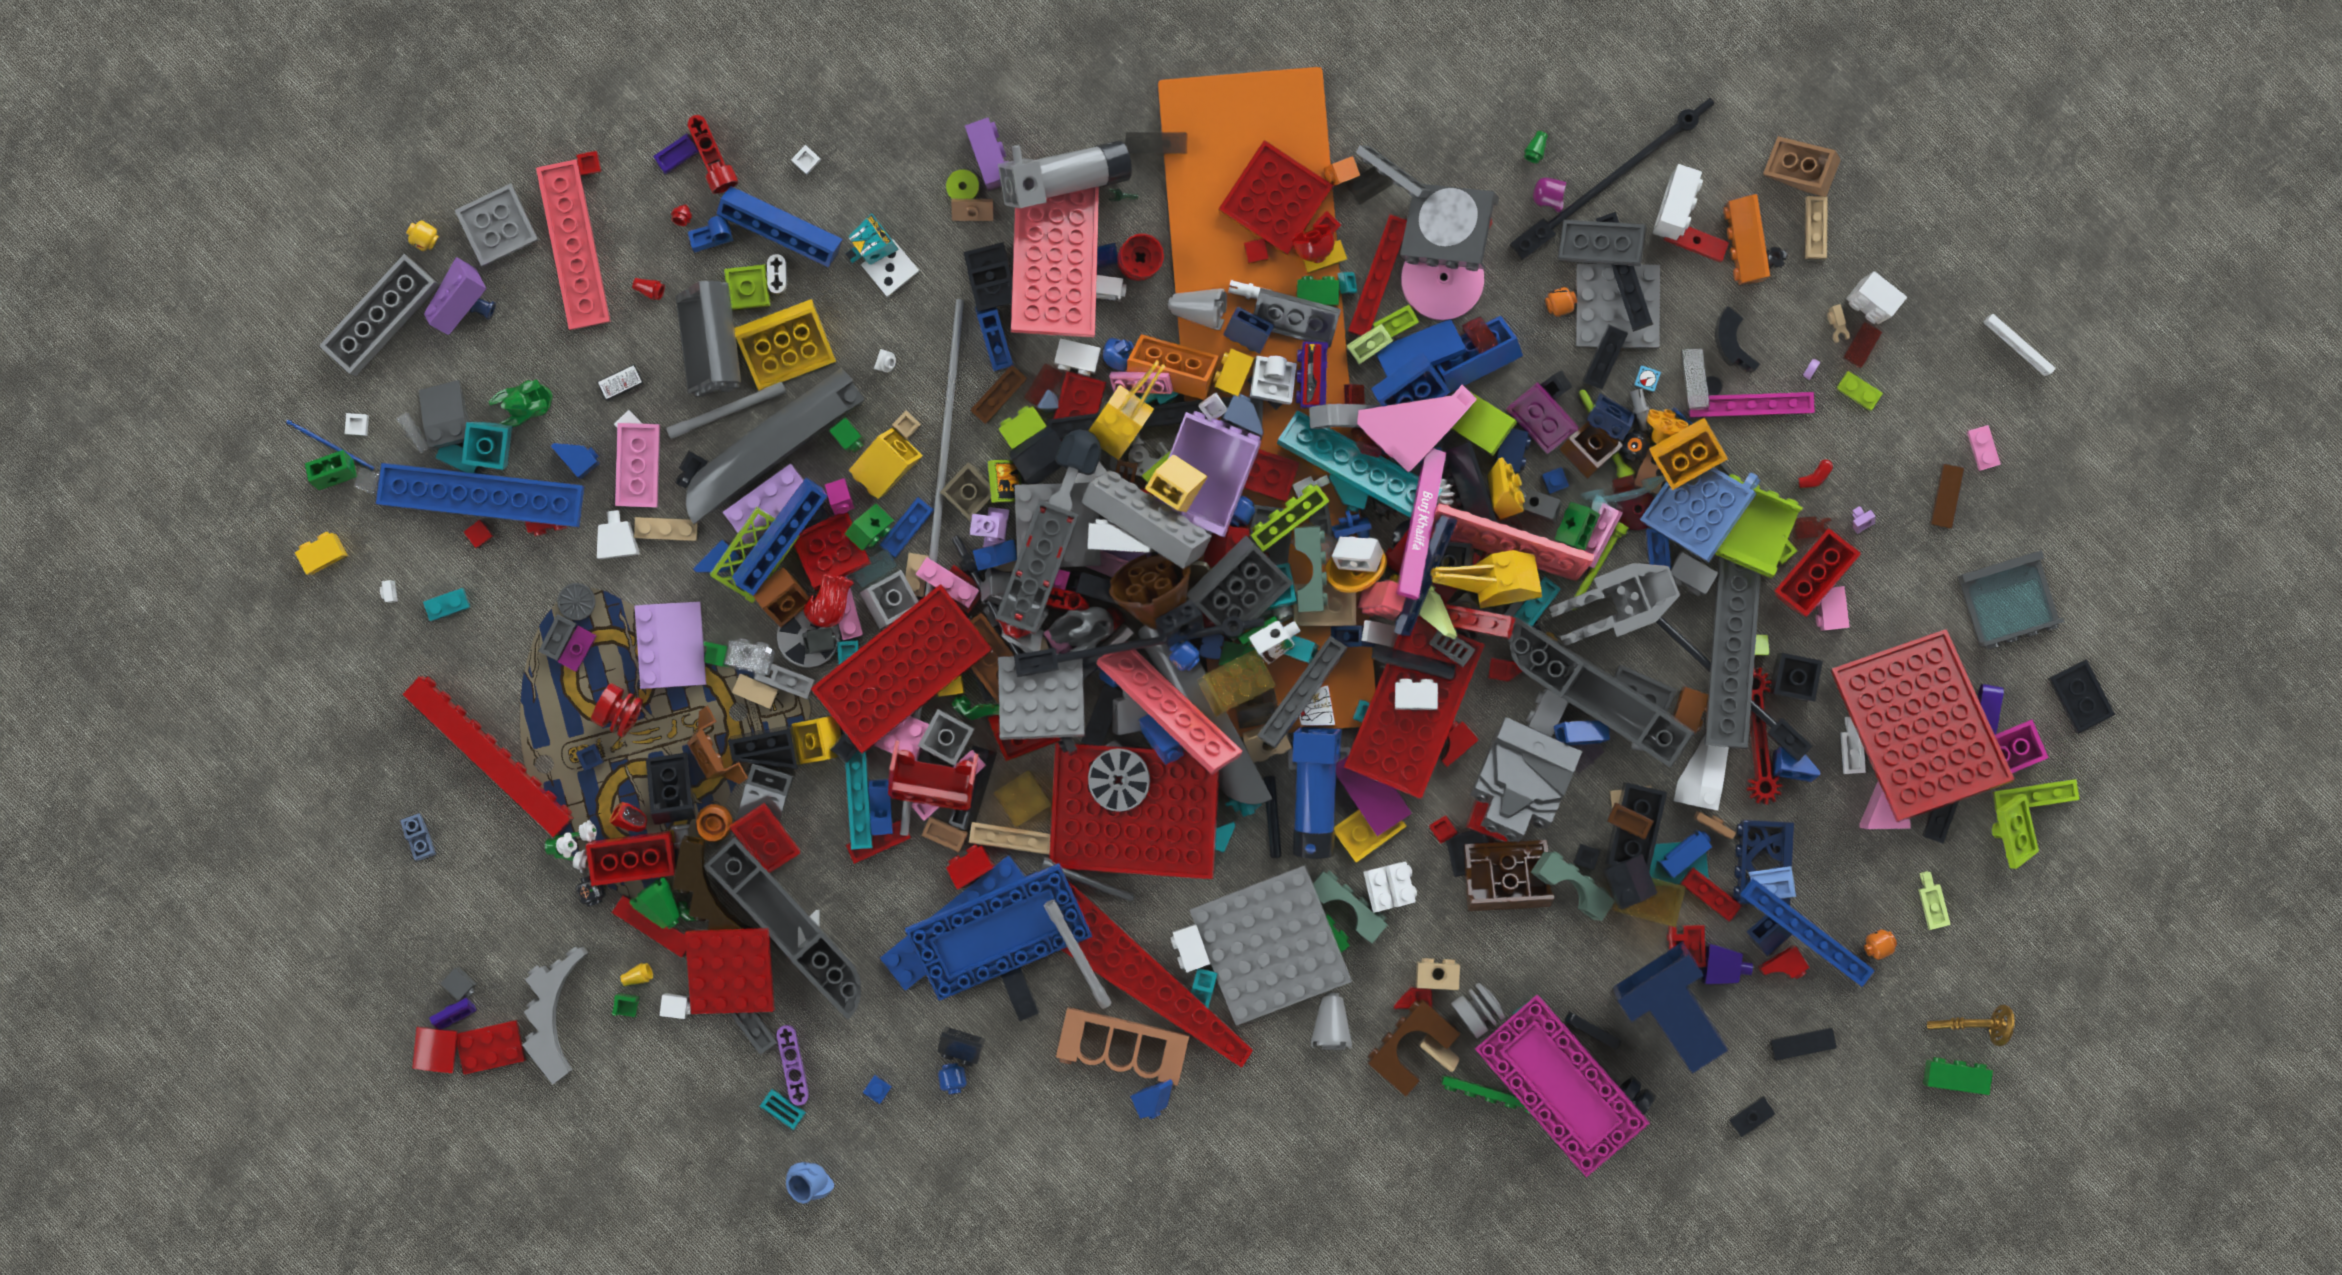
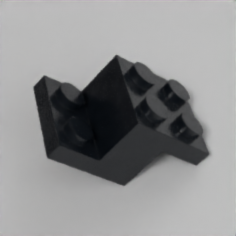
[963,242,1012,312]

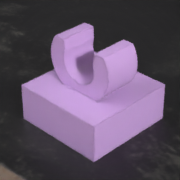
[1852,506,1875,534]

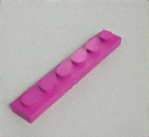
[1688,392,1815,418]

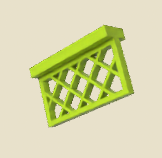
[710,507,799,603]

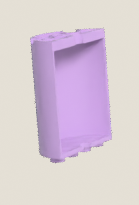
[1154,411,1261,537]

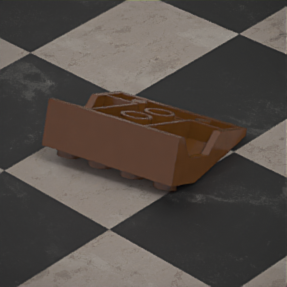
[1464,840,1554,912]

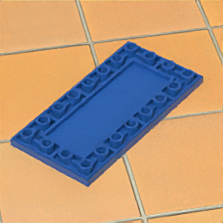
[905,863,1092,1001]

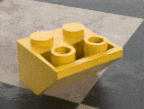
[1145,455,1208,512]
[1487,457,1525,519]

